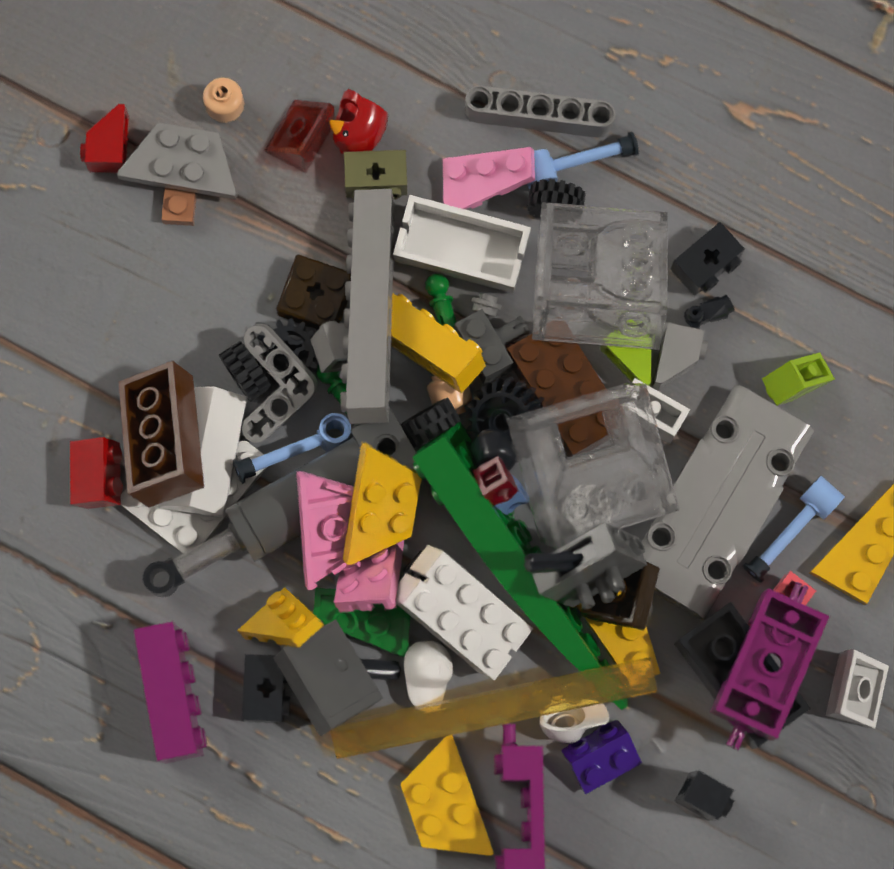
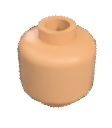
[203,77,245,123]
[427,375,472,415]

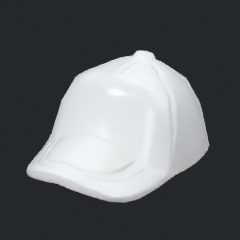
[404,641,453,711]
[539,698,609,743]

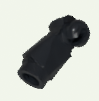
[684,295,735,329]

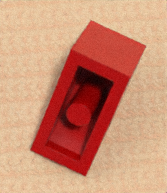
[80,104,129,173]

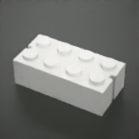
[393,195,531,294]
[396,545,533,681]

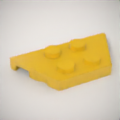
[342,443,421,565]
[400,733,494,856]

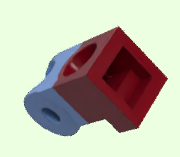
[473,456,530,515]

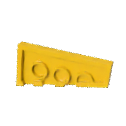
[809,483,894,605]

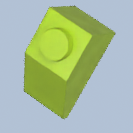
[600,317,652,386]
[762,352,835,406]

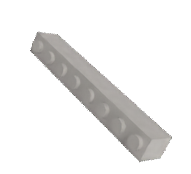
[340,189,395,424]

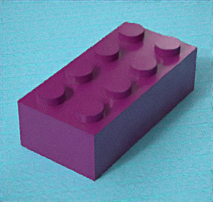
[133,621,208,764]

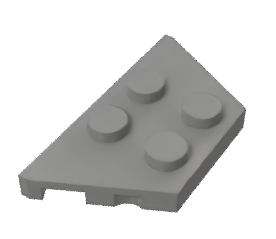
[117,122,237,200]

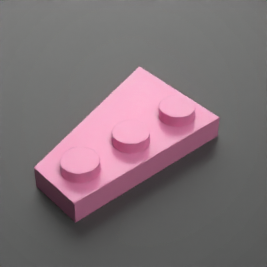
[443,147,535,210]

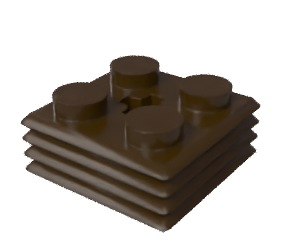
[276,255,351,330]
[581,562,660,630]

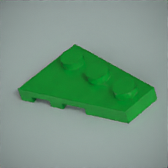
[313,588,410,658]

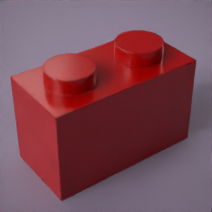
[70,437,123,509]

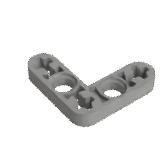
[242,324,318,443]

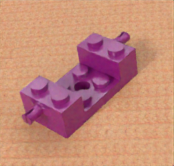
[710,582,830,751]
[494,724,545,869]

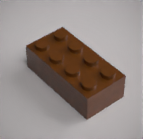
[507,317,628,462]
[118,360,204,508]

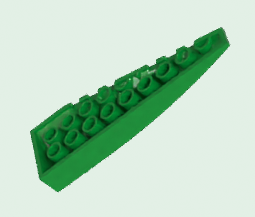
[412,422,629,710]

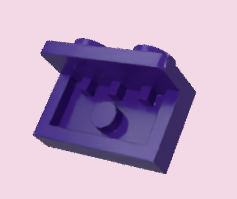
[561,720,642,795]

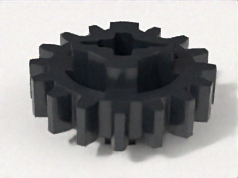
[255,319,318,387]

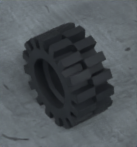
[527,179,586,224]
[219,341,272,402]

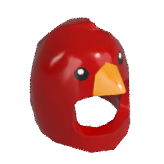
[329,89,389,154]

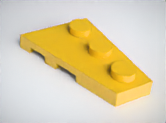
[237,587,323,648]
[576,591,661,683]

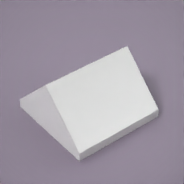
[825,649,889,729]

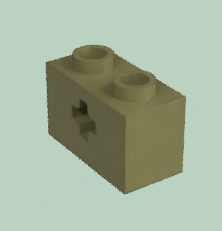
[344,150,407,200]

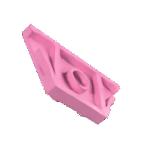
[296,471,354,591]
[334,540,404,612]

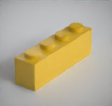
[391,293,486,394]

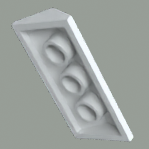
[160,386,247,518]

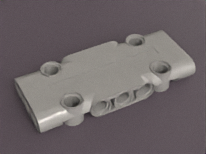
[642,385,814,620]

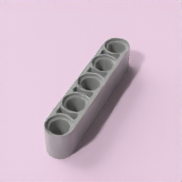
[465,86,615,138]

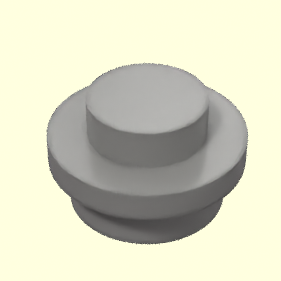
[471,293,502,317]

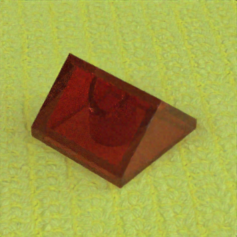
[265,100,335,173]

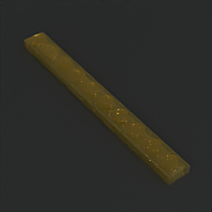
[330,657,658,759]

